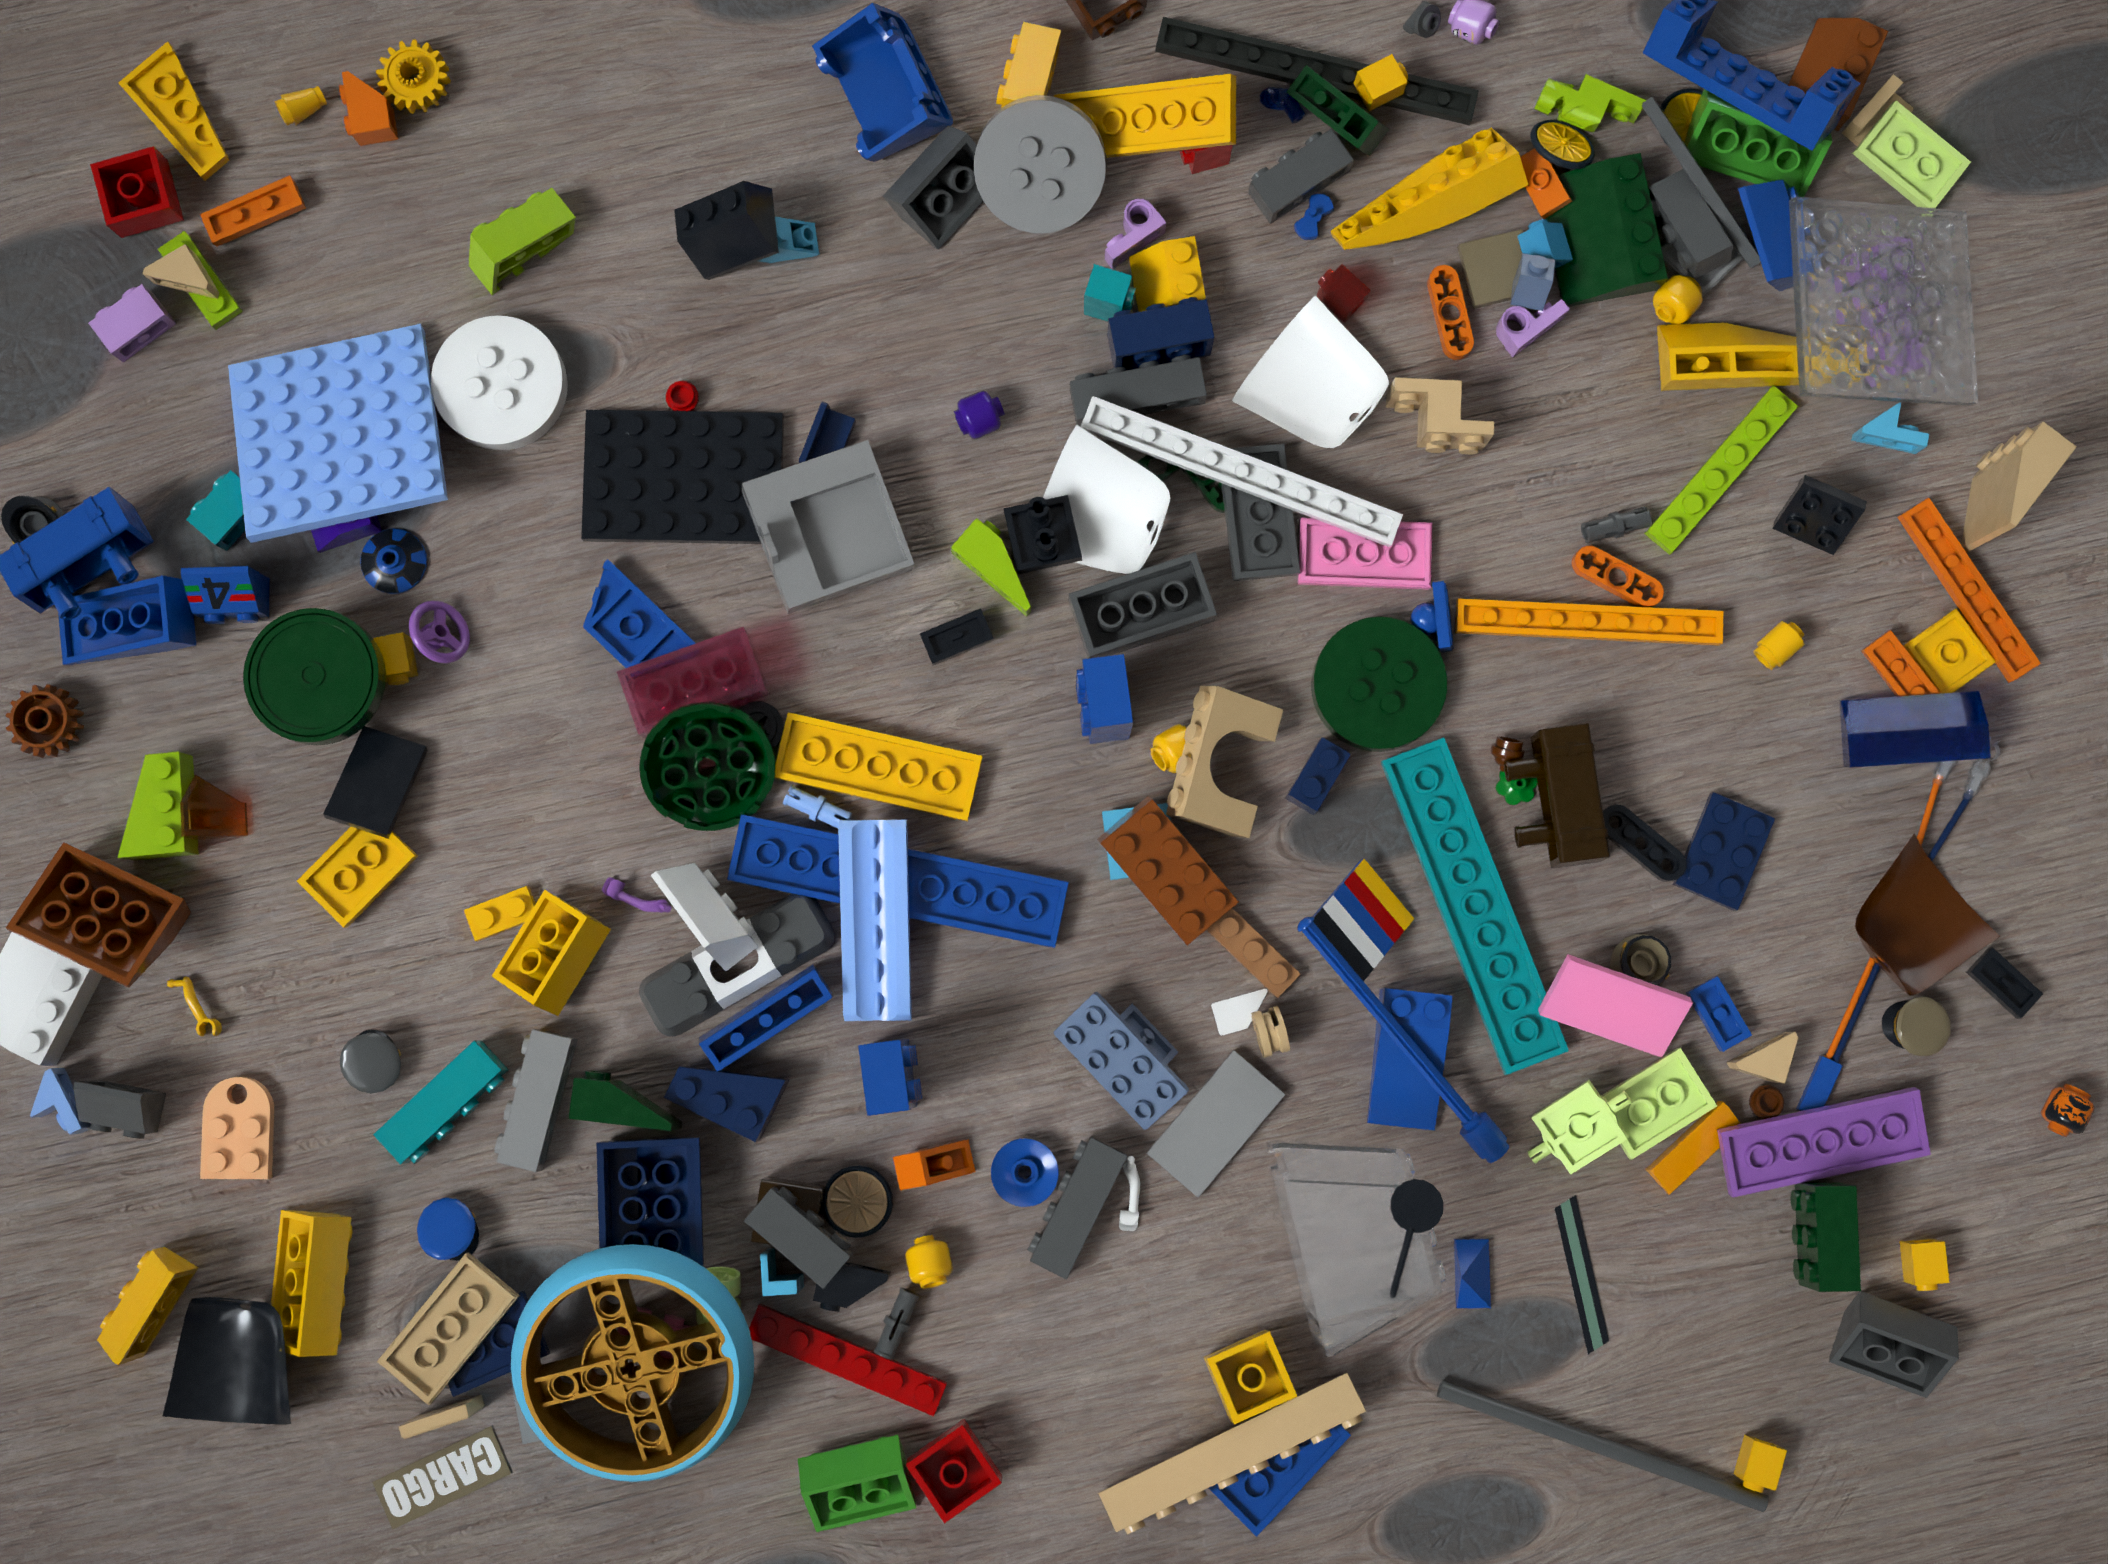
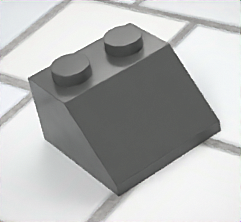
[73,1080,166,1139]

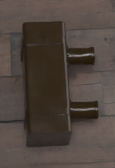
[1504,723,1610,869]

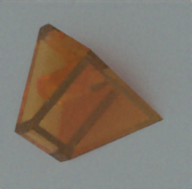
[180,775,248,840]

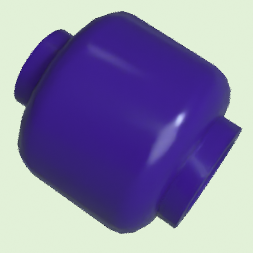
[954,390,1005,439]

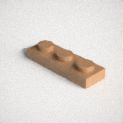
[1206,908,1301,998]

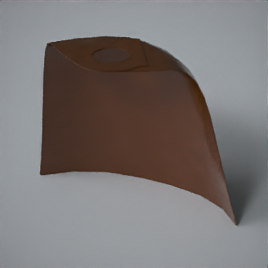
[1855,833,2000,996]

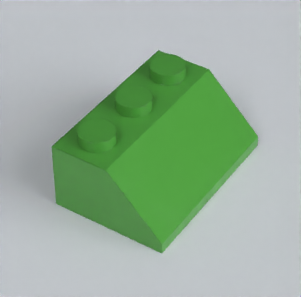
[798,1435,916,1532]

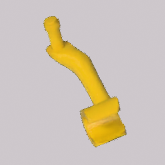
[167,976,222,1036]

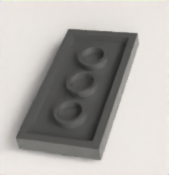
[1222,444,1300,581]

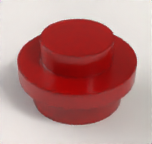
[666,381,699,411]

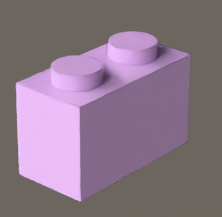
[88,284,176,362]

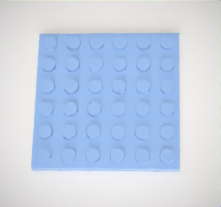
[228,324,448,543]

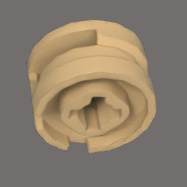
[1251,1006,1290,1058]

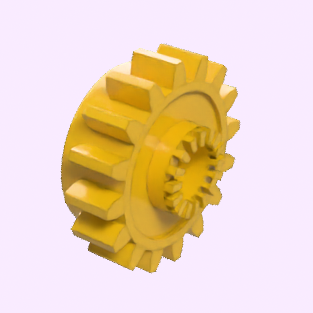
[376,39,451,114]

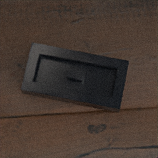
[920,608,994,666]
[1966,947,2043,1019]

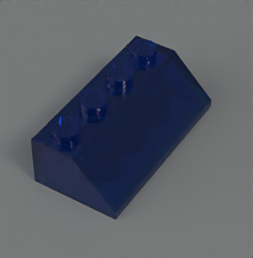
[1839,691,1991,768]

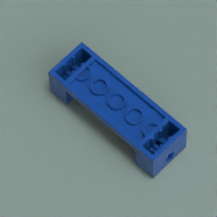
[1643,0,1860,151]

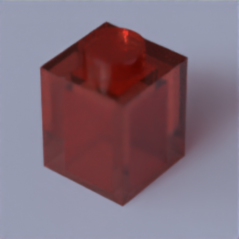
[1316,264,1371,323]

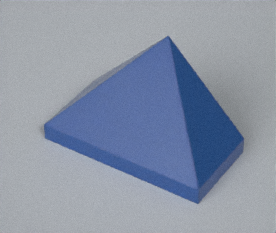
[1454,1239,1491,1308]

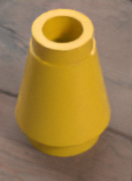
[274,86,327,126]

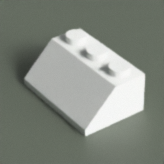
[651,863,758,971]

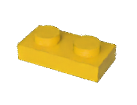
[464,886,536,942]

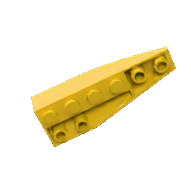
[1330,127,1528,250]
[1657,322,1859,391]

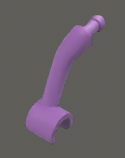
[602,877,671,913]

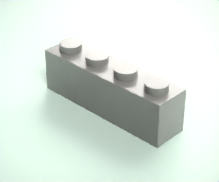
[495,1029,578,1172]

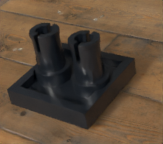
[1773,475,1867,555]
[1003,495,1082,574]

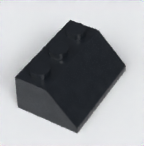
[674,181,779,280]

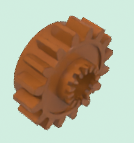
[6,684,84,758]

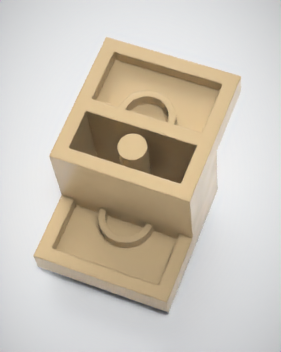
[1386,377,1494,455]

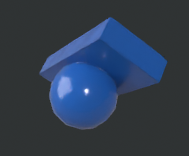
[1410,581,1454,652]

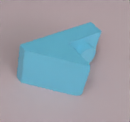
[1851,402,1929,454]

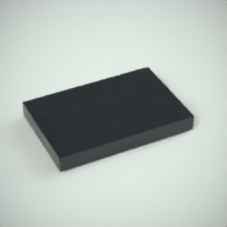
[323,726,428,839]

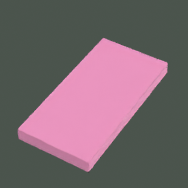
[1298,518,1432,590]
[1538,954,1693,1058]

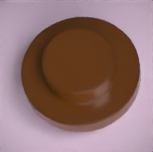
[1749,1085,1784,1119]

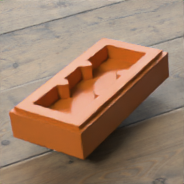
[1520,148,1573,219]

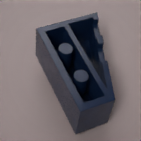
[664,1066,790,1142]

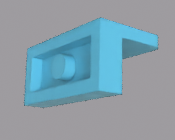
[760,1248,804,1296]

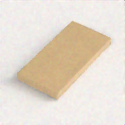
[377,1252,520,1405]

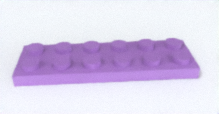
[1717,1087,1931,1197]

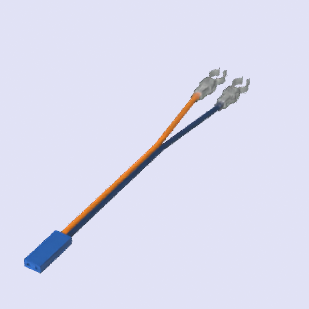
[1796,722,2000,1111]

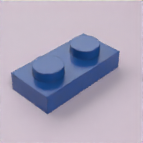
[1686,976,1752,1052]

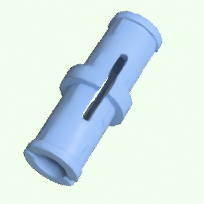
[783,785,852,829]

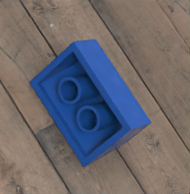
[1738,180,1820,292]

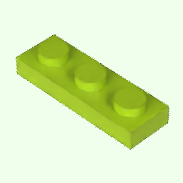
[158,231,243,330]

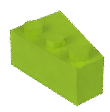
[469,188,576,295]
[117,752,199,861]

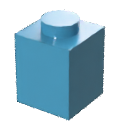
[1517,219,1573,269]

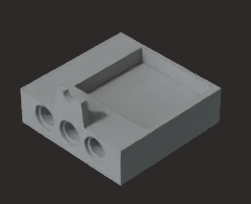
[742,440,915,614]

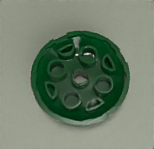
[639,702,775,831]

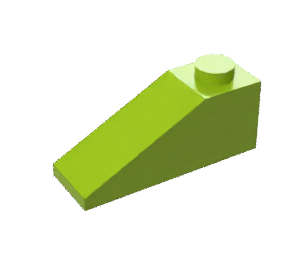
[951,518,1031,617]

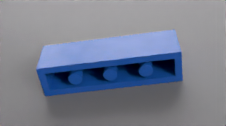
[699,964,833,1072]

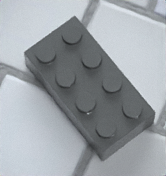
[1068,552,1217,659]

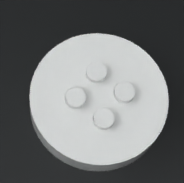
[431,315,568,451]

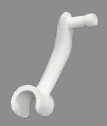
[1119,1156,1141,1231]

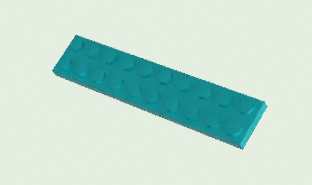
[1381,737,1569,1075]

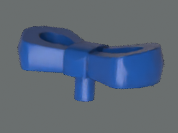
[1294,194,1334,240]

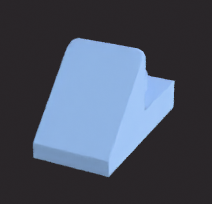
[30,1068,91,1135]

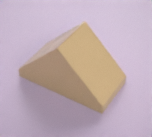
[143,244,219,299]
[1727,1032,1798,1084]

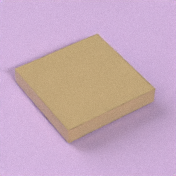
[398,1394,485,1439]

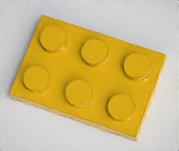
[297,827,418,928]

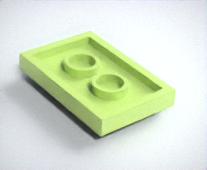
[1852,101,1971,215]
[1601,1048,1717,1160]

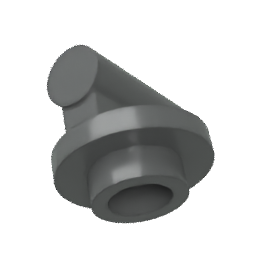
[1403,1,1441,38]

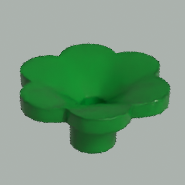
[1496,771,1538,805]

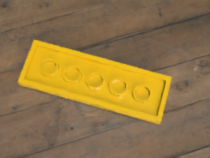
[1054,74,1236,158]
[774,712,983,822]

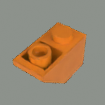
[339,71,398,146]

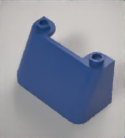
[812,3,953,162]

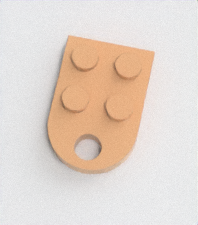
[200,1077,274,1179]

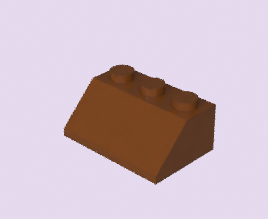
[1788,18,1889,131]

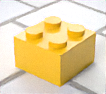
[1203,1330,1298,1424]

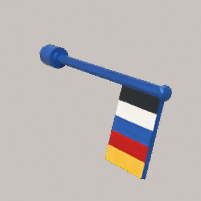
[1297,859,1509,1163]

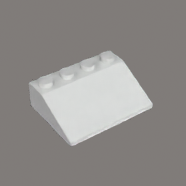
[0,932,103,1066]

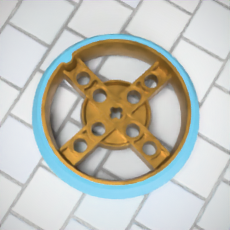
[511,1244,754,1482]

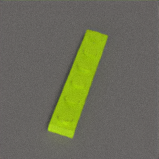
[1644,385,1798,555]

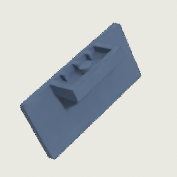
[1054,992,1189,1130]

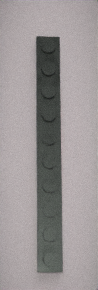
[1155,17,1479,126]

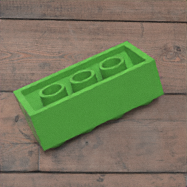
[1685,89,1832,199]

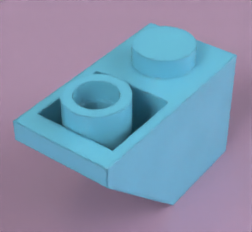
[759,217,819,263]

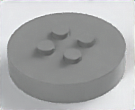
[974,95,1106,233]

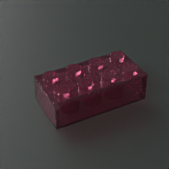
[617,627,770,739]

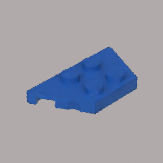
[583,559,700,674]

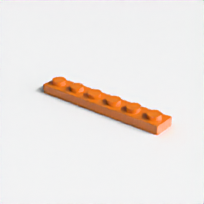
[1897,498,2041,683]

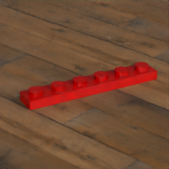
[749,1303,947,1417]

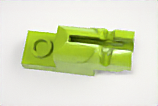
[1534,74,1646,132]

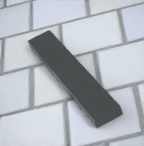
[1642,97,1761,268]

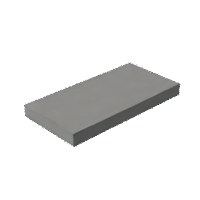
[1146,1050,1286,1198]

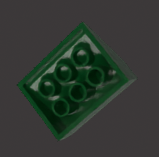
[1545,153,1668,307]

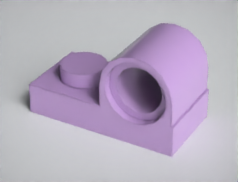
[1105,199,1166,269]
[1496,299,1570,357]

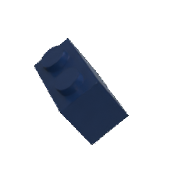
[1285,737,1351,815]

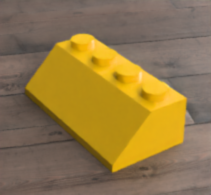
[271,1210,353,1357]

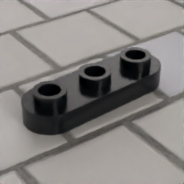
[1603,804,1686,882]

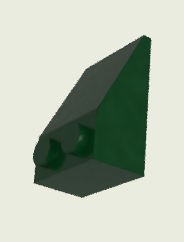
[568,1071,682,1131]

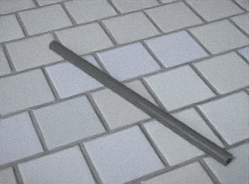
[1437,1380,1769,1512]

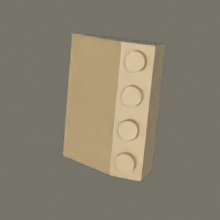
[1961,422,2077,553]

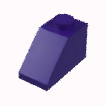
[311,516,382,553]

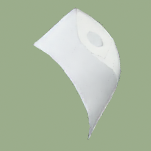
[1232,296,1389,448]
[1043,425,1171,574]

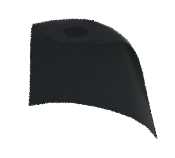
[162,1297,291,1425]

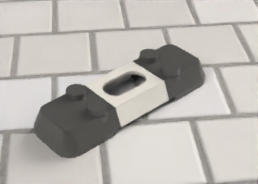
[639,894,835,1037]

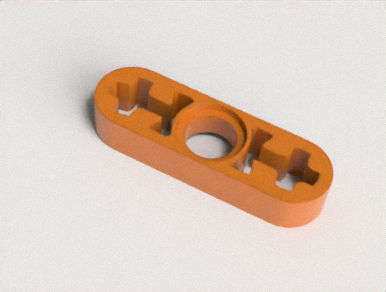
[1427,265,1474,360]
[1572,545,1664,607]

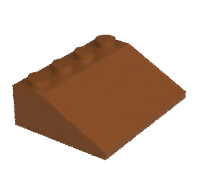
[6,842,191,988]

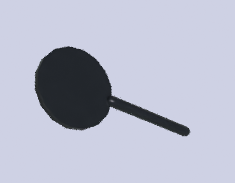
[1389,1179,1444,1298]

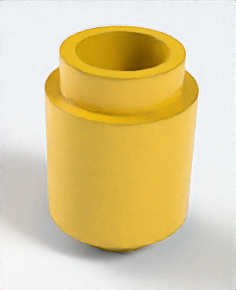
[1753,621,1805,670]

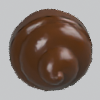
[1491,736,1525,772]

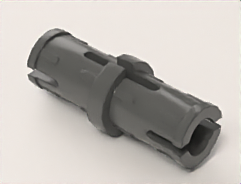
[1581,506,1652,544]
[874,1287,920,1360]

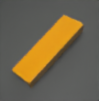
[1645,1101,1741,1195]

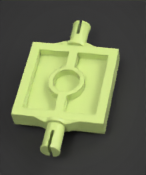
[1528,1080,1633,1174]

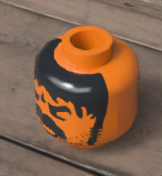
[2041,1084,2095,1137]

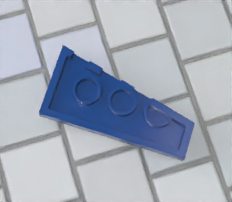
[1209,1424,1351,1537]

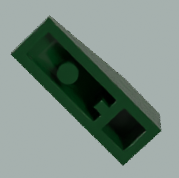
[1287,65,1390,156]

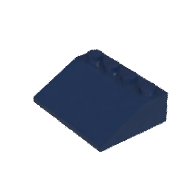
[596,1138,704,1280]

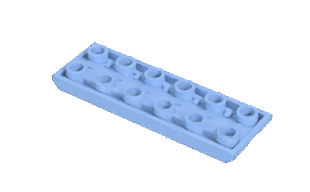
[838,819,912,1021]

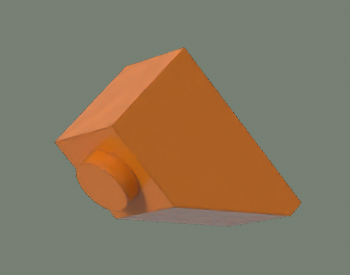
[893,1139,976,1190]

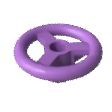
[409,600,470,663]

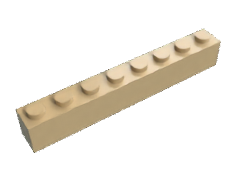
[1098,1372,1366,1535]

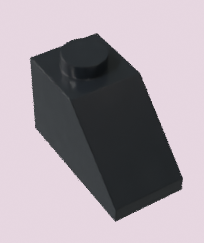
[813,1262,891,1312]

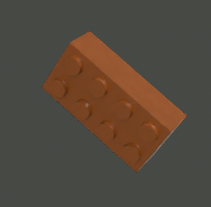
[1097,796,1239,946]

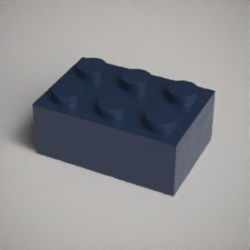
[1107,297,1215,370]

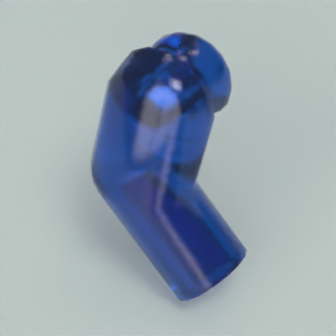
[1260,87,1306,124]

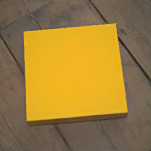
[1903,608,1996,699]

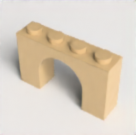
[1166,686,1283,838]

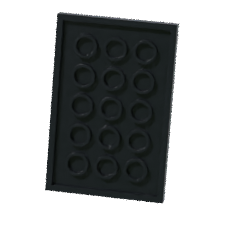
[581,410,784,544]

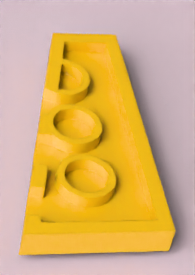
[118,41,230,181]

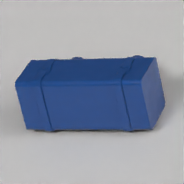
[0,487,154,620]

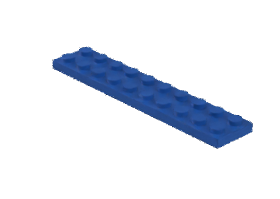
[727,814,1069,948]

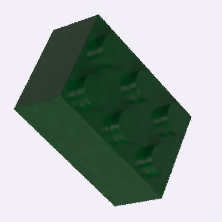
[1790,1182,1861,1292]

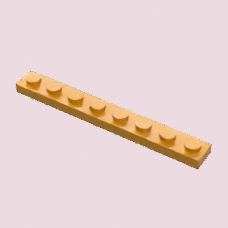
[1455,598,1724,646]

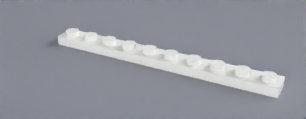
[1081,396,1403,547]

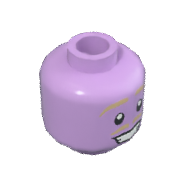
[1448,0,1499,45]

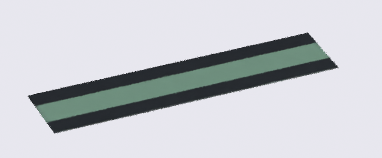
[1554,1195,1609,1354]

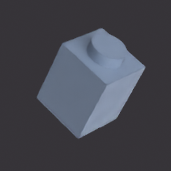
[1510,253,1555,311]

